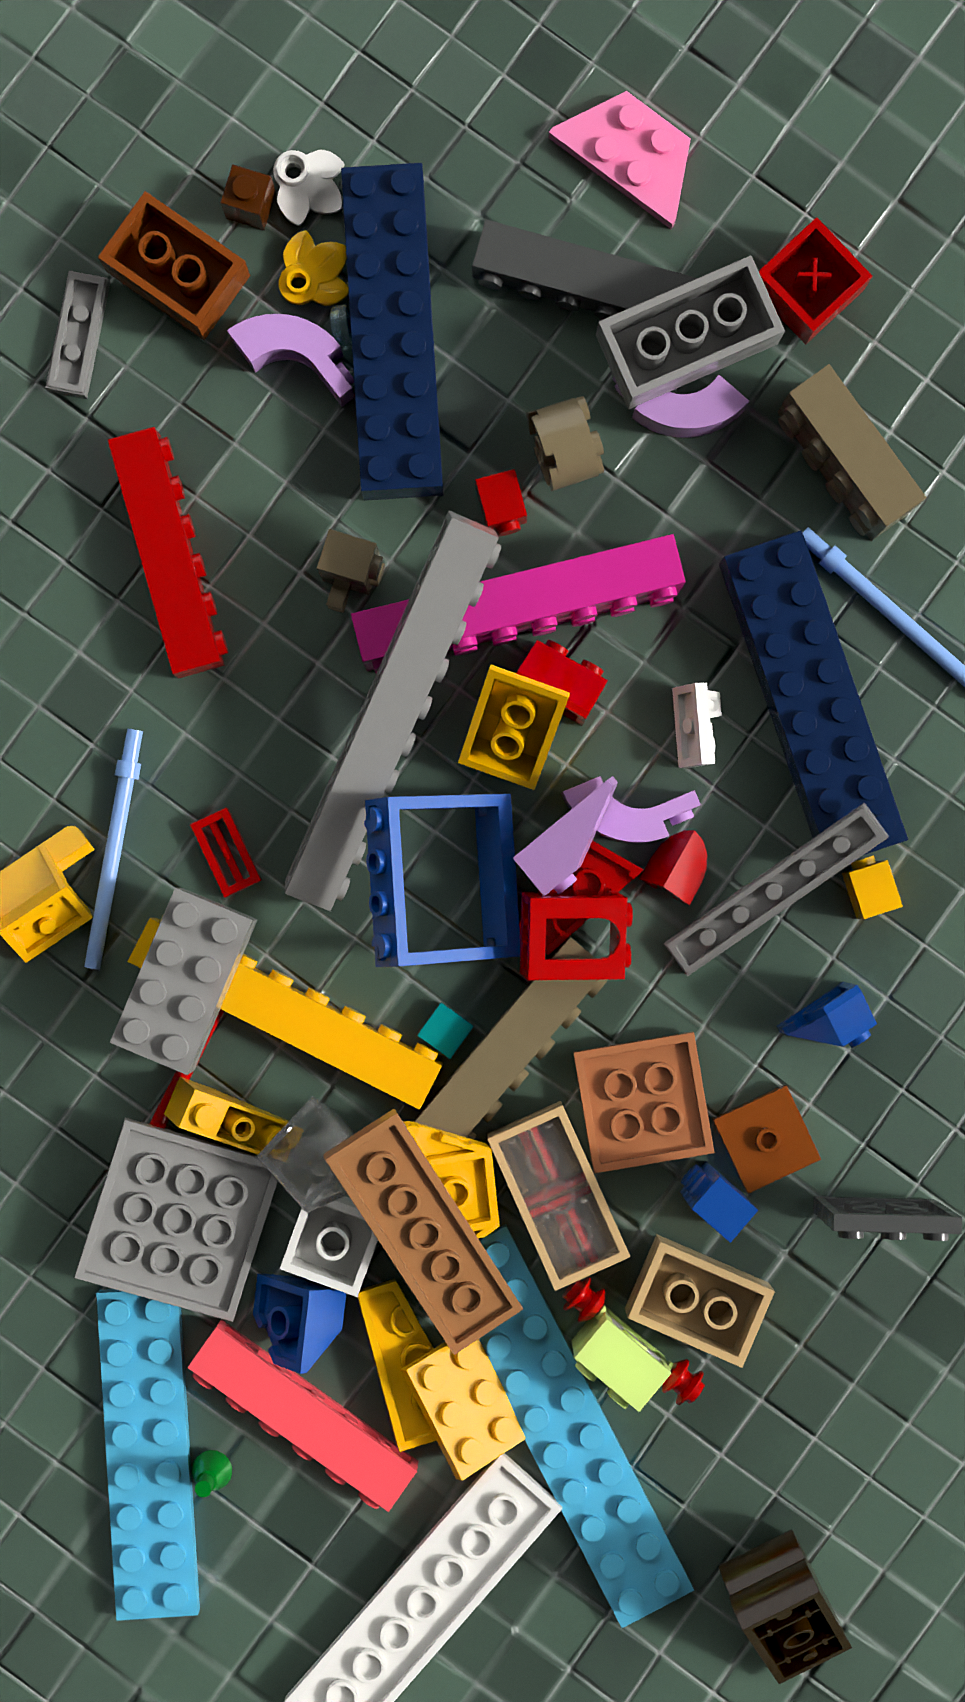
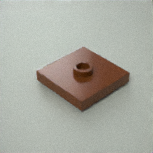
[712,1085,821,1194]

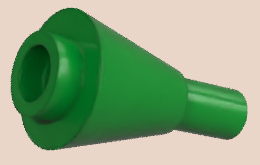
[192,1450,232,1497]

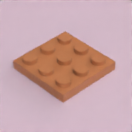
[573,1031,714,1173]

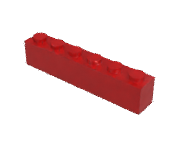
[108,426,228,678]

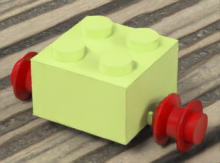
[562,1277,705,1412]

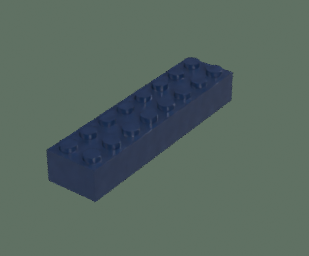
[341,163,444,501]
[719,530,908,855]

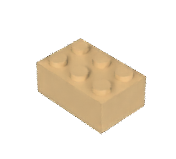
[625,1234,775,1368]

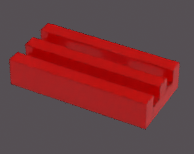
[190,807,263,898]

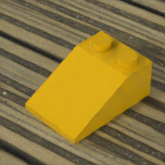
[458,665,570,790]

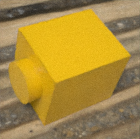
[842,855,903,919]

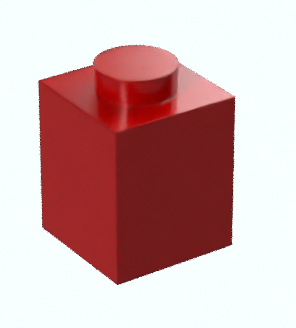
[475,469,527,536]

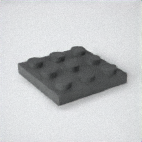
[813,1196,962,1241]

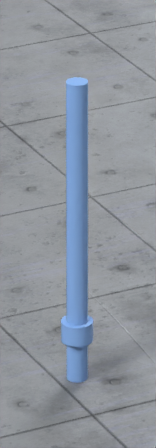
[803,527,965,687]
[84,729,143,970]

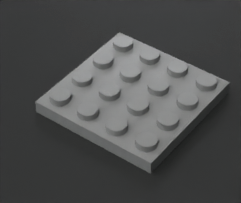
[74,1117,283,1322]

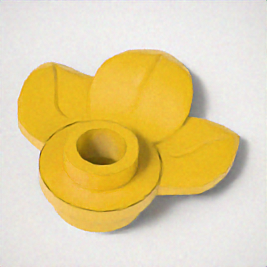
[279,230,349,306]

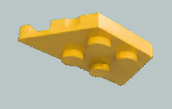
[403,1121,500,1239]

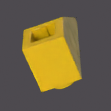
[164,1077,301,1164]

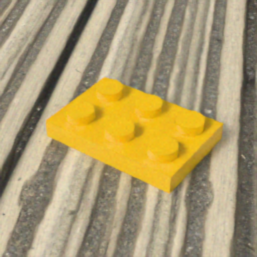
[401,1339,526,1481]

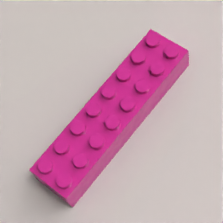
[351,534,686,673]

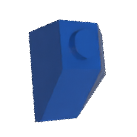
[776,982,877,1048]
[253,1273,346,1374]

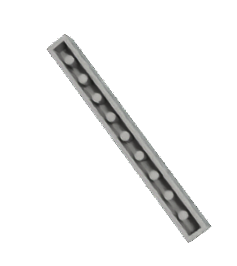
[285,510,501,911]

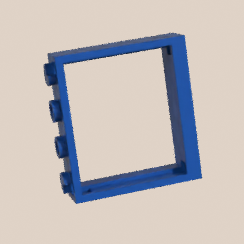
[364,794,520,967]

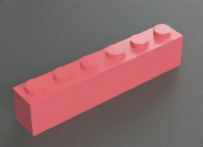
[187,1319,418,1512]

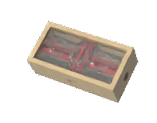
[487,1101,630,1291]

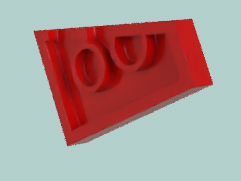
[519,840,644,955]

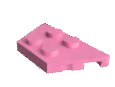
[548,91,691,229]

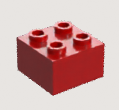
[759,217,873,345]

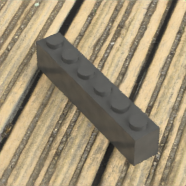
[472,219,698,320]

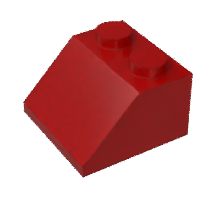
[516,639,608,726]

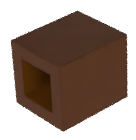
[220,164,276,230]

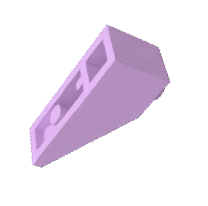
[513,776,618,896]

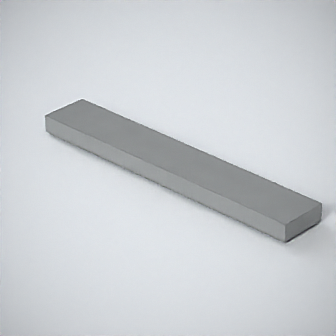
[664,803,889,977]

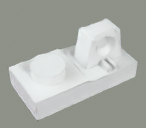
[672,683,722,768]

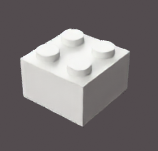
[280,1184,378,1297]

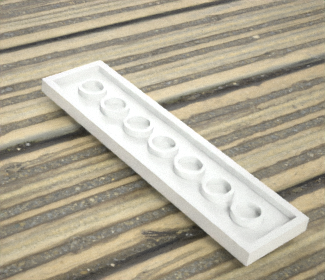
[284,1453,563,1702]

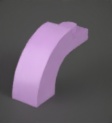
[227,314,355,407]
[613,375,749,438]
[561,776,701,843]

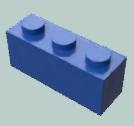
[680,1161,758,1243]

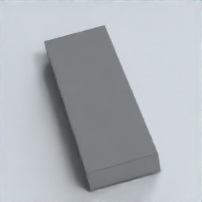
[45,271,111,399]

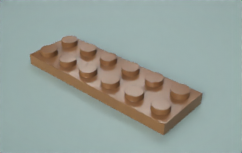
[323,1109,523,1355]

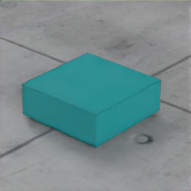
[417,1002,474,1059]

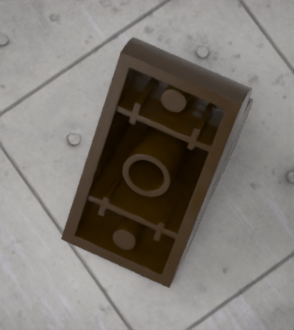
[718,1529,852,1684]

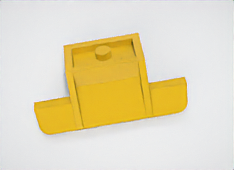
[0,826,95,963]

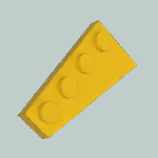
[357,1279,437,1452]

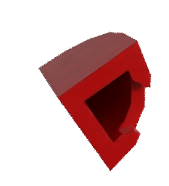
[639,830,707,905]

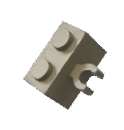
[317,529,385,613]

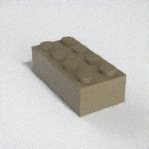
[777,364,927,541]

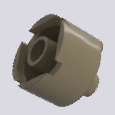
[526,396,604,491]

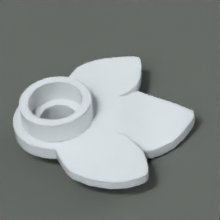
[273,149,345,226]

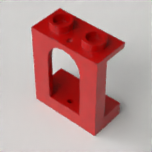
[520,892,633,980]

